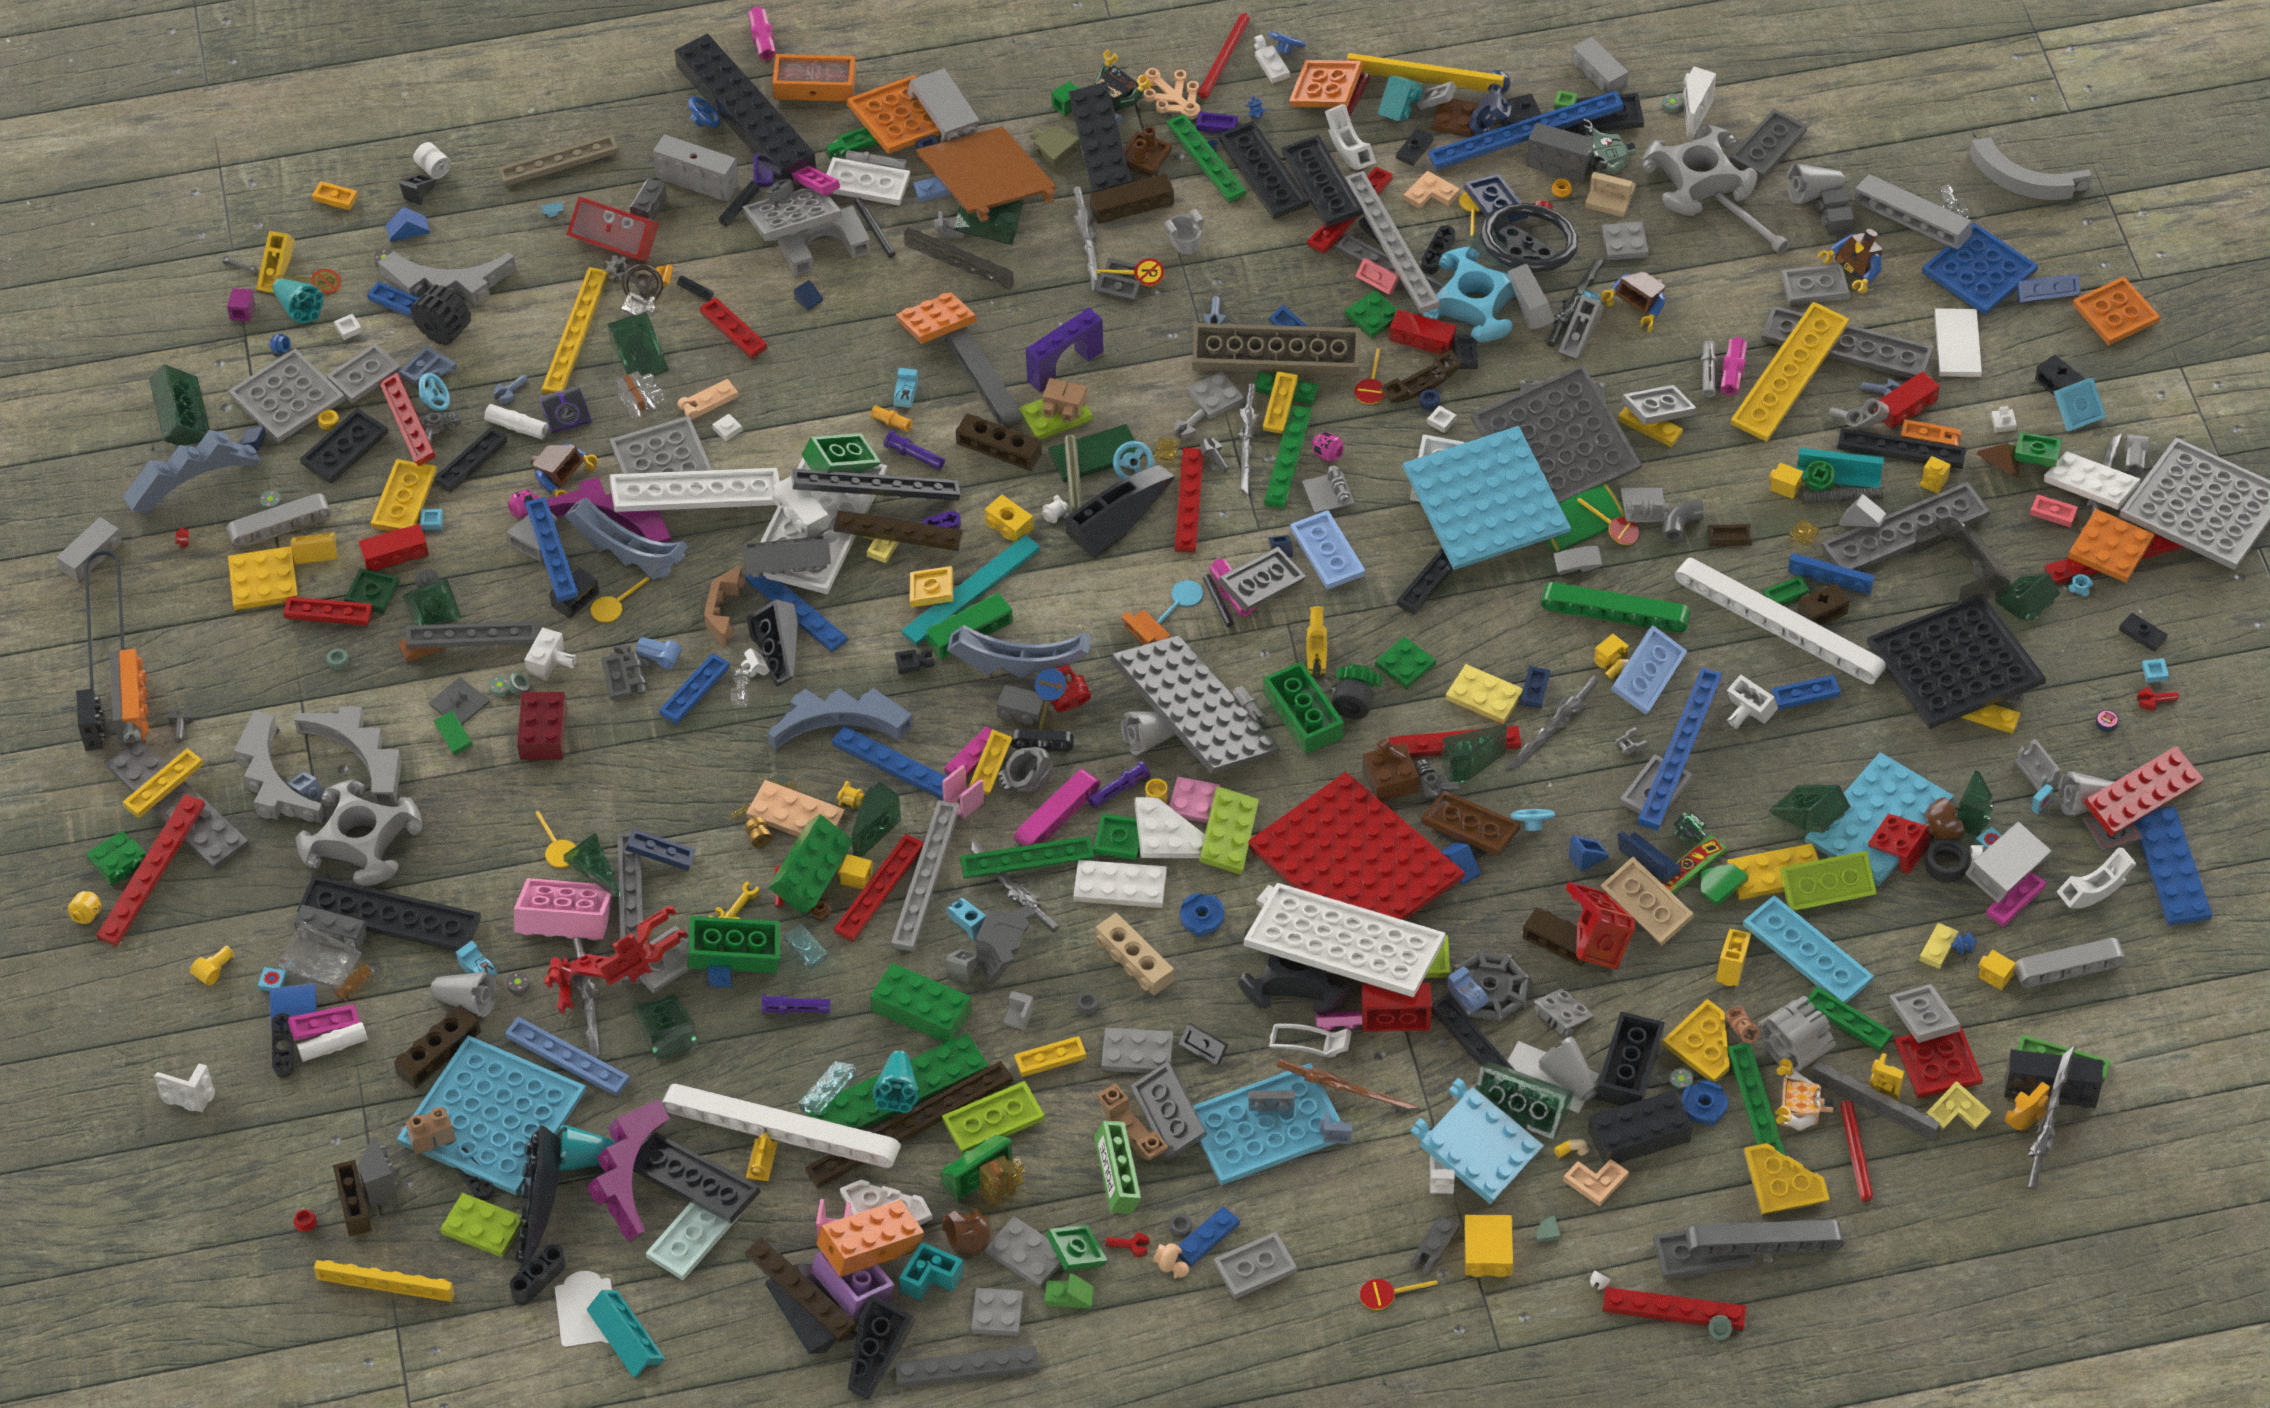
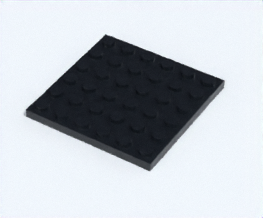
[1867,593,2046,729]

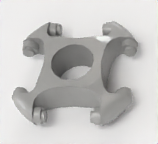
[1641,124,1757,216]
[296,779,423,887]

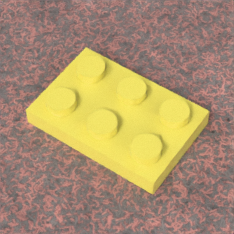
[1446,664,1523,725]

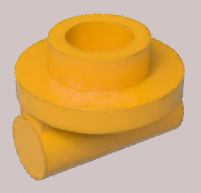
[655,264,673,286]

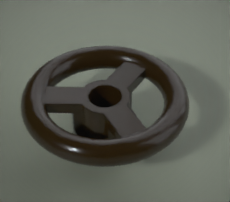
[622,264,663,304]

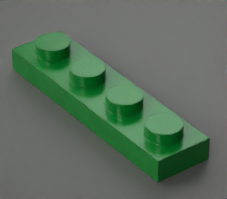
[1805,987,1893,1052]

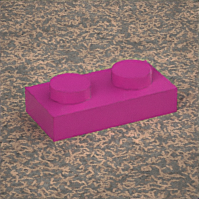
[1315,1011,1362,1030]

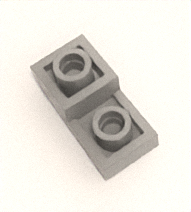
[1554,546,1603,575]

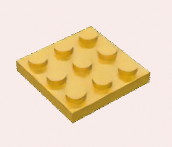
[228,546,298,610]

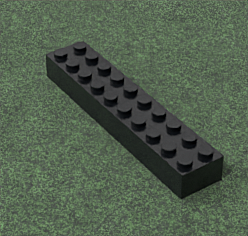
[674,33,816,181]

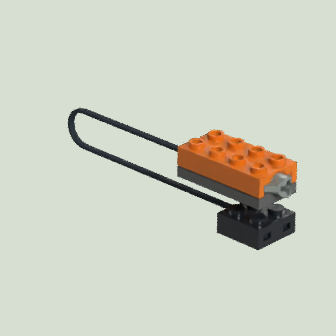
[76,550,150,751]

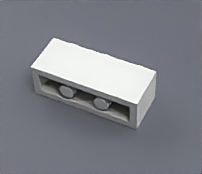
[772,476,829,537]

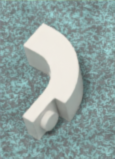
[1325,104,1376,170]
[2057,847,2136,908]
[1430,1155,1455,1194]

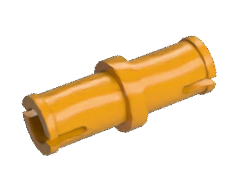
[870,405,913,432]

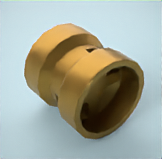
[745,817,772,848]

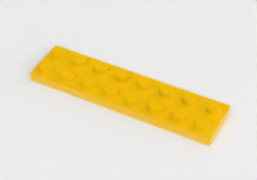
[1730,302,1849,442]

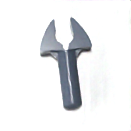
[1203,296,1226,324]
[493,375,528,404]
[1861,379,1901,396]

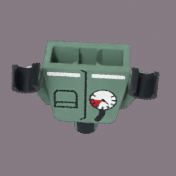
[1579,119,1636,175]

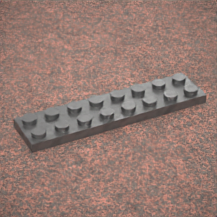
[1761,306,1933,379]
[1821,482,1990,571]
[106,740,249,871]

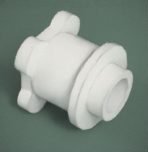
[1042,495,1069,523]

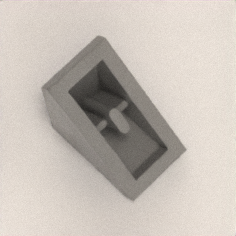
[1839,494,1886,527]
[946,949,977,984]

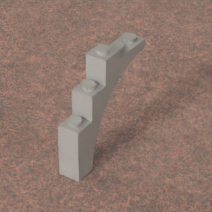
[378,251,516,306]
[294,706,402,805]
[234,711,325,823]

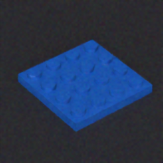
[1921,223,2038,316]

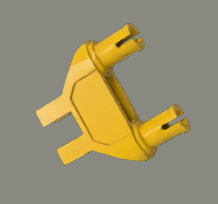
[1306,606,1327,675]

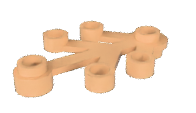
[1144,68,1200,120]

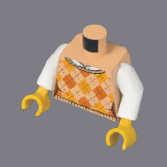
[1775,1058,1834,1131]

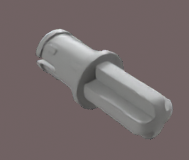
[1233,686,1266,724]

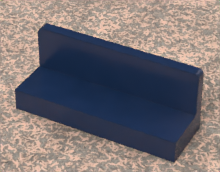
[1618,830,1681,884]

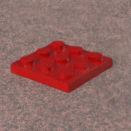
[1895,1024,1983,1099]

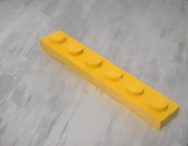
[314,1260,455,1302]

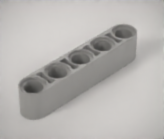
[226,493,331,548]
[2015,938,2126,988]

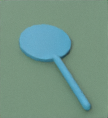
[1157,580,1203,624]

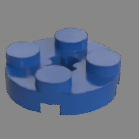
[1180,893,1224,937]
[1681,1081,1728,1126]

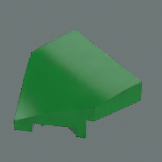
[1701,864,1749,907]

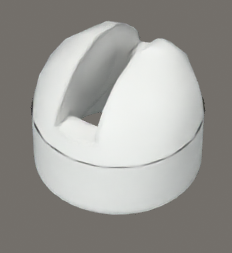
[1590,1270,1611,1290]

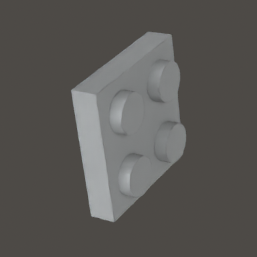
[1602,221,1648,260]
[1187,371,1244,420]
[972,1288,1023,1336]

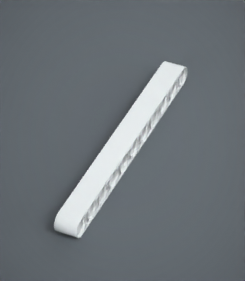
[1674,558,1886,684]
[661,1084,901,1168]

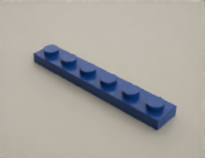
[525,497,578,602]
[745,574,848,653]
[832,726,947,800]

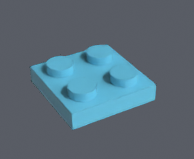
[2054,378,2106,431]

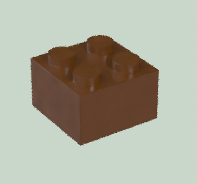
[1363,743,1419,802]

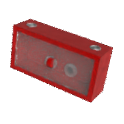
[566,196,659,261]

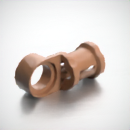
[1725,1006,1760,1044]

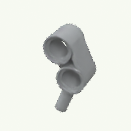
[1829,398,1889,431]

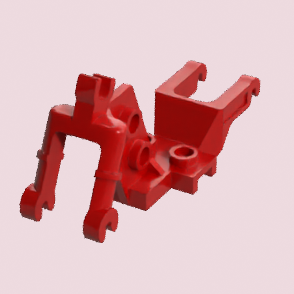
[544,905,688,1014]

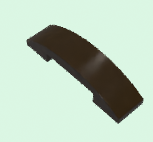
[1380,350,1462,403]

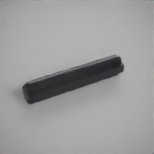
[719,181,759,226]

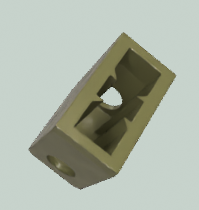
[1030,126,1080,173]

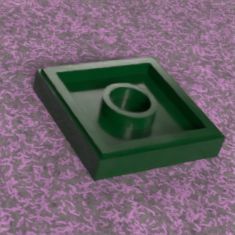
[344,568,400,614]

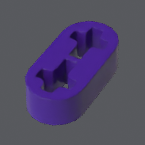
[922,511,961,529]

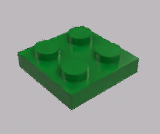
[1344,290,1398,339]
[2014,432,2062,467]
[1375,636,1436,690]
[1093,813,1140,860]
[1046,1225,1107,1271]

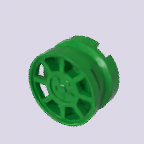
[1804,461,1835,495]

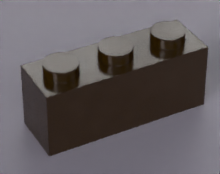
[1523,907,1585,967]
[333,1160,372,1237]

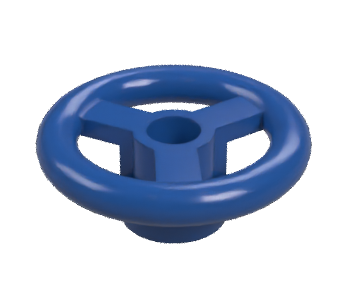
[1268,31,1306,54]
[688,97,721,128]

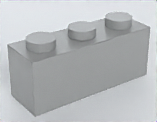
[1572,37,1628,94]
[56,517,122,582]

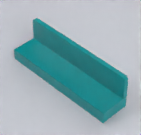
[1797,448,1884,489]
[587,1290,665,1377]

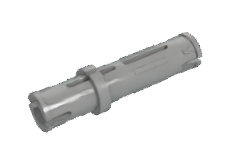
[845,150,907,170]
[1701,341,1717,398]

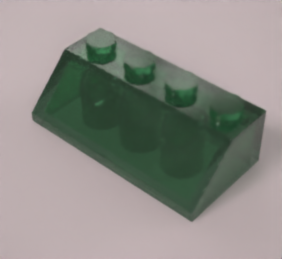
[149,364,210,446]
[1475,1061,1574,1139]

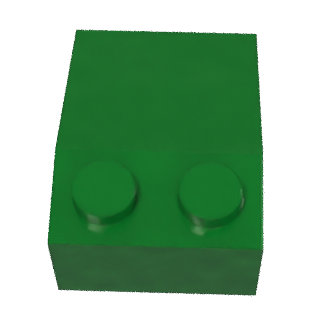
[801,433,881,473]

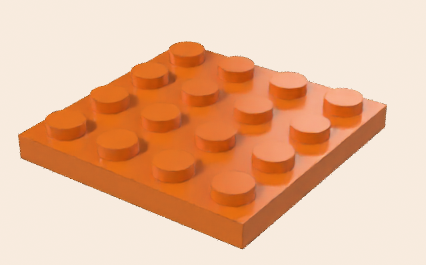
[846,75,941,154]

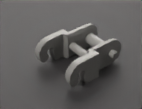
[1614,728,1648,755]

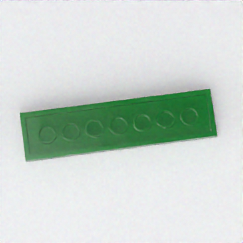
[806,1032,989,1130]

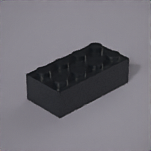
[1596,1011,1665,1106]
[2004,1049,2103,1108]
[1588,1090,1692,1165]

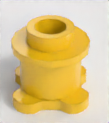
[837,781,865,810]

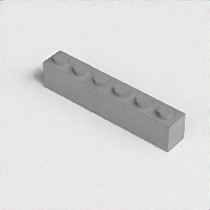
[1855,174,1972,250]

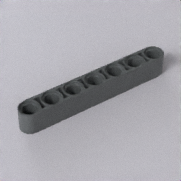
[943,326,1022,427]
[1685,1220,1845,1256]

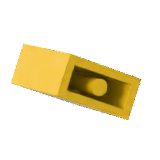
[1464,1215,1513,1277]

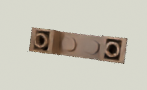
[704,566,745,647]
[1097,1083,1168,1160]

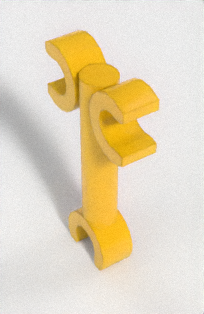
[709,881,760,919]

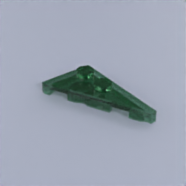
[563,833,621,898]

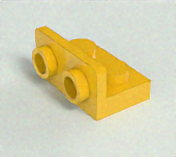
[1869,1053,1904,1101]

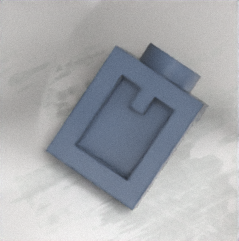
[287,771,324,802]
[1319,1111,1352,1144]

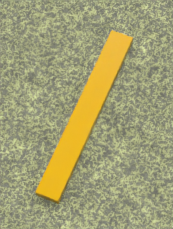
[1347,53,1504,92]
[541,267,609,395]

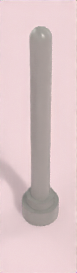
[1715,192,1790,254]

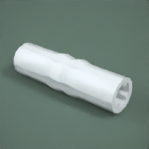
[484,404,548,440]
[297,1022,368,1062]

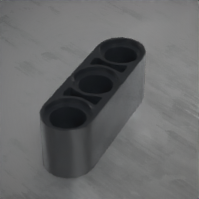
[509,1244,566,1305]

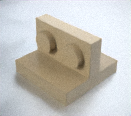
[1585,172,1636,218]

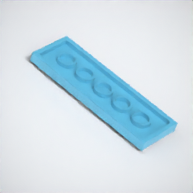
[1743,896,1874,1004]

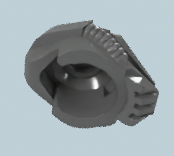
[998,747,1054,793]

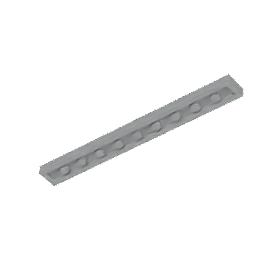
[1345,171,1440,314]

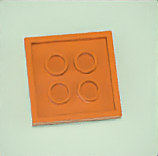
[1289,60,1363,108]
[2072,277,2160,346]
[896,292,977,344]
[2068,509,2154,583]

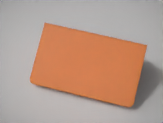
[1121,610,1170,645]

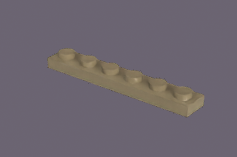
[498,134,619,187]

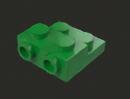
[86,830,146,886]

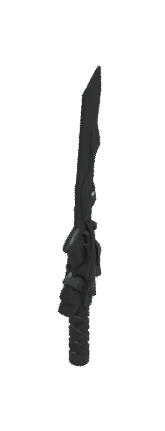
[1547,258,1606,347]

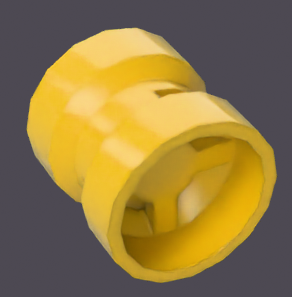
[1146,779,1168,804]

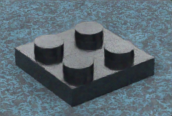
[1499,93,1542,127]

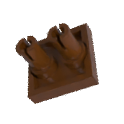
[1124,126,1172,176]

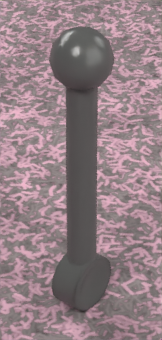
[222,256,258,275]

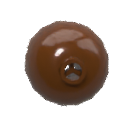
[1924,797,1965,840]

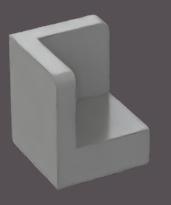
[1004,991,1034,1031]

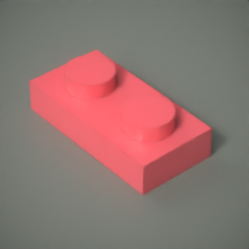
[1355,258,1400,295]
[2030,494,2078,528]

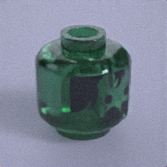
[1673,812,1707,844]

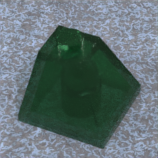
[402,578,462,625]

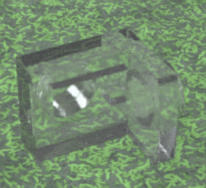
[620,291,655,321]

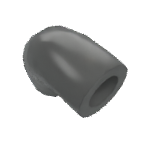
[1662,499,1703,542]

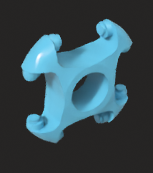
[1422,247,1516,343]

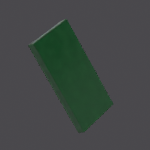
[1048,424,1142,482]

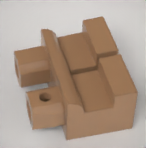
[1043,378,1088,423]
[405,1107,456,1155]

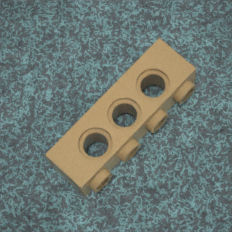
[1095,913,1174,996]

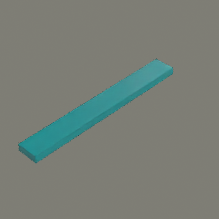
[901,535,1040,647]

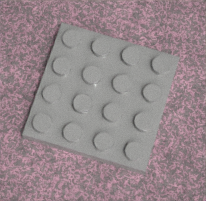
[743,187,842,241]
[228,348,345,443]
[610,416,712,474]

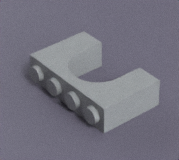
[778,206,871,277]

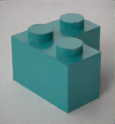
[1377,76,1423,122]
[899,1242,964,1301]

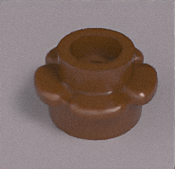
[809,900,831,921]

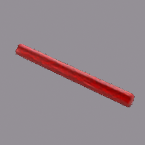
[1198,12,1251,99]

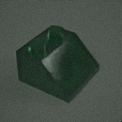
[1994,572,2061,620]
[1957,770,1994,837]

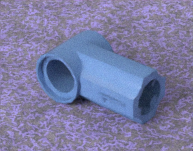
[635,637,682,669]

